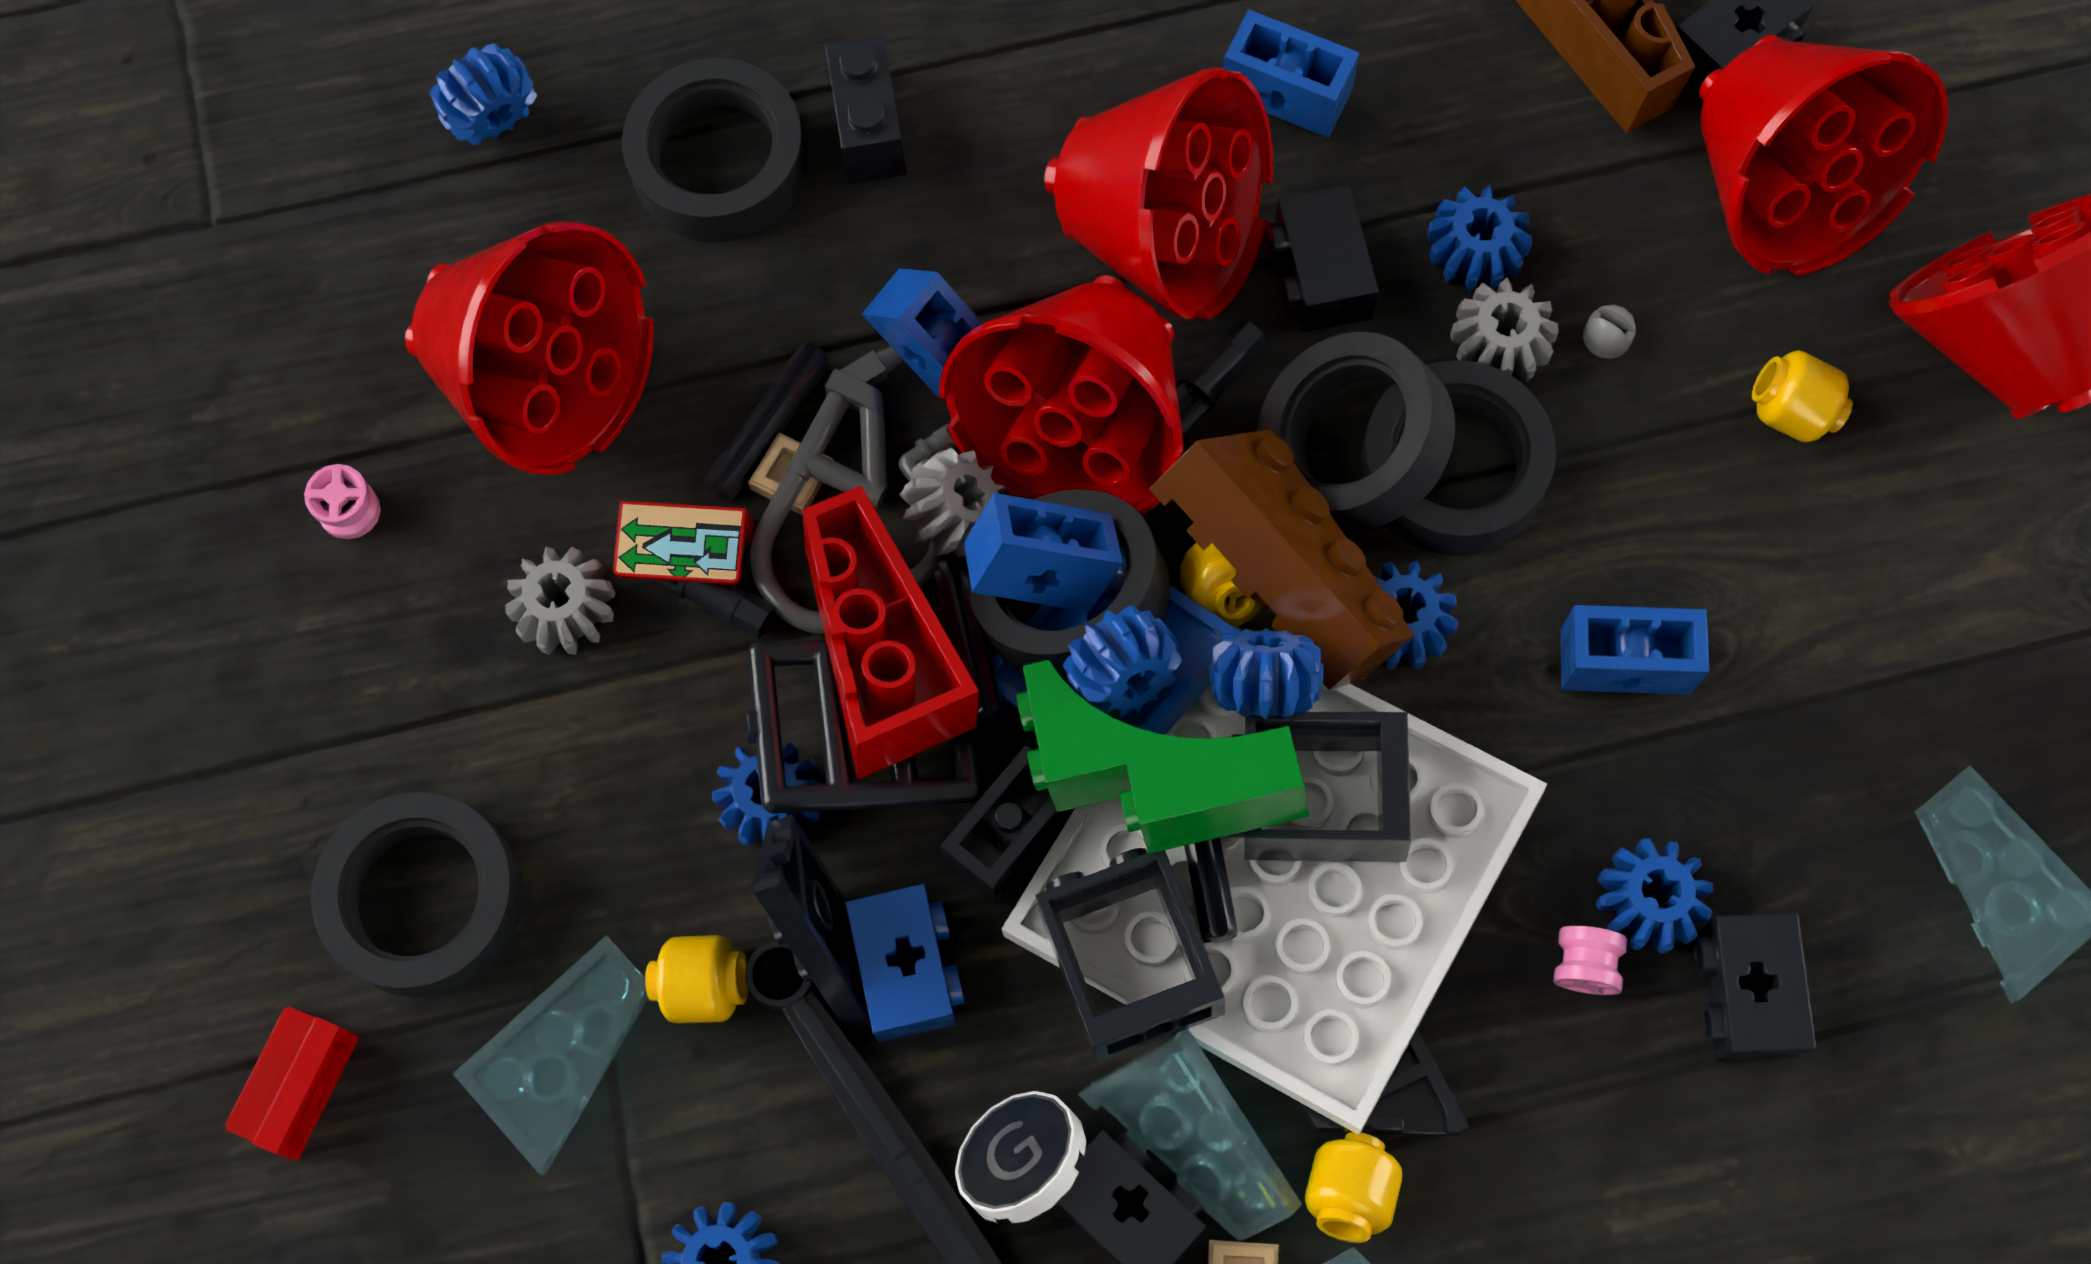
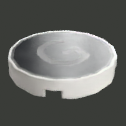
[955,1091,1086,1223]

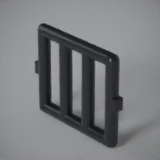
[746,639,985,814]

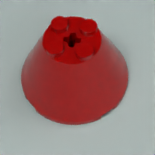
[1699,35,1948,276]
[1045,67,1273,319]
[1888,194,2091,419]
[405,221,654,475]
[939,275,1184,515]

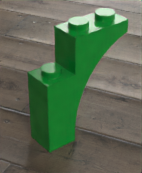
[1016,660,1309,854]

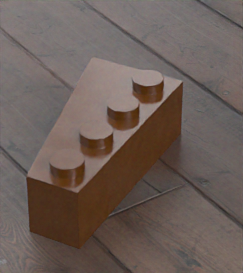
[1515,0,1695,134]
[1149,429,1415,690]

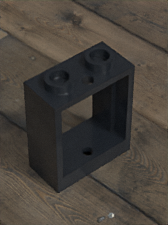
[1231,712,1411,862]
[1035,848,1225,1063]

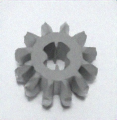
[1451,277,1559,382]
[899,447,1008,558]
[505,547,615,655]

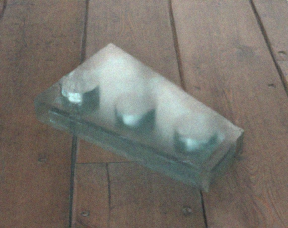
[1915,765,2091,1004]
[453,935,648,1176]
[1078,1028,1302,1242]

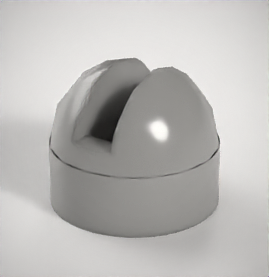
[1583,304,1636,359]

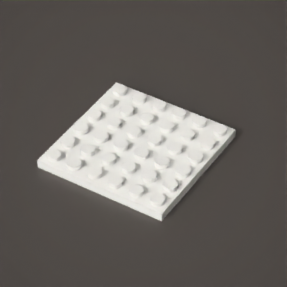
[1002,626,1547,1135]

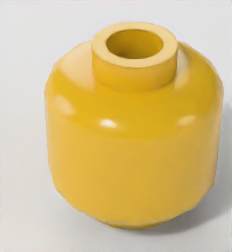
[1752,350,1853,443]
[1180,543,1265,627]
[645,935,748,1024]
[1305,1132,1402,1243]

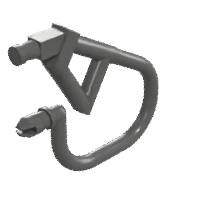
[749,347,958,634]

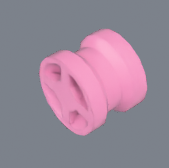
[304,464,381,540]
[1553,926,1628,995]

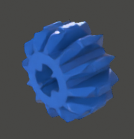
[429,43,537,145]
[1427,185,1532,293]
[1374,561,1458,671]
[1062,605,1182,719]
[1209,628,1324,719]
[712,742,822,847]
[1596,838,1713,954]
[662,1202,781,1264]

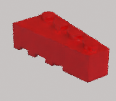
[803,486,979,780]

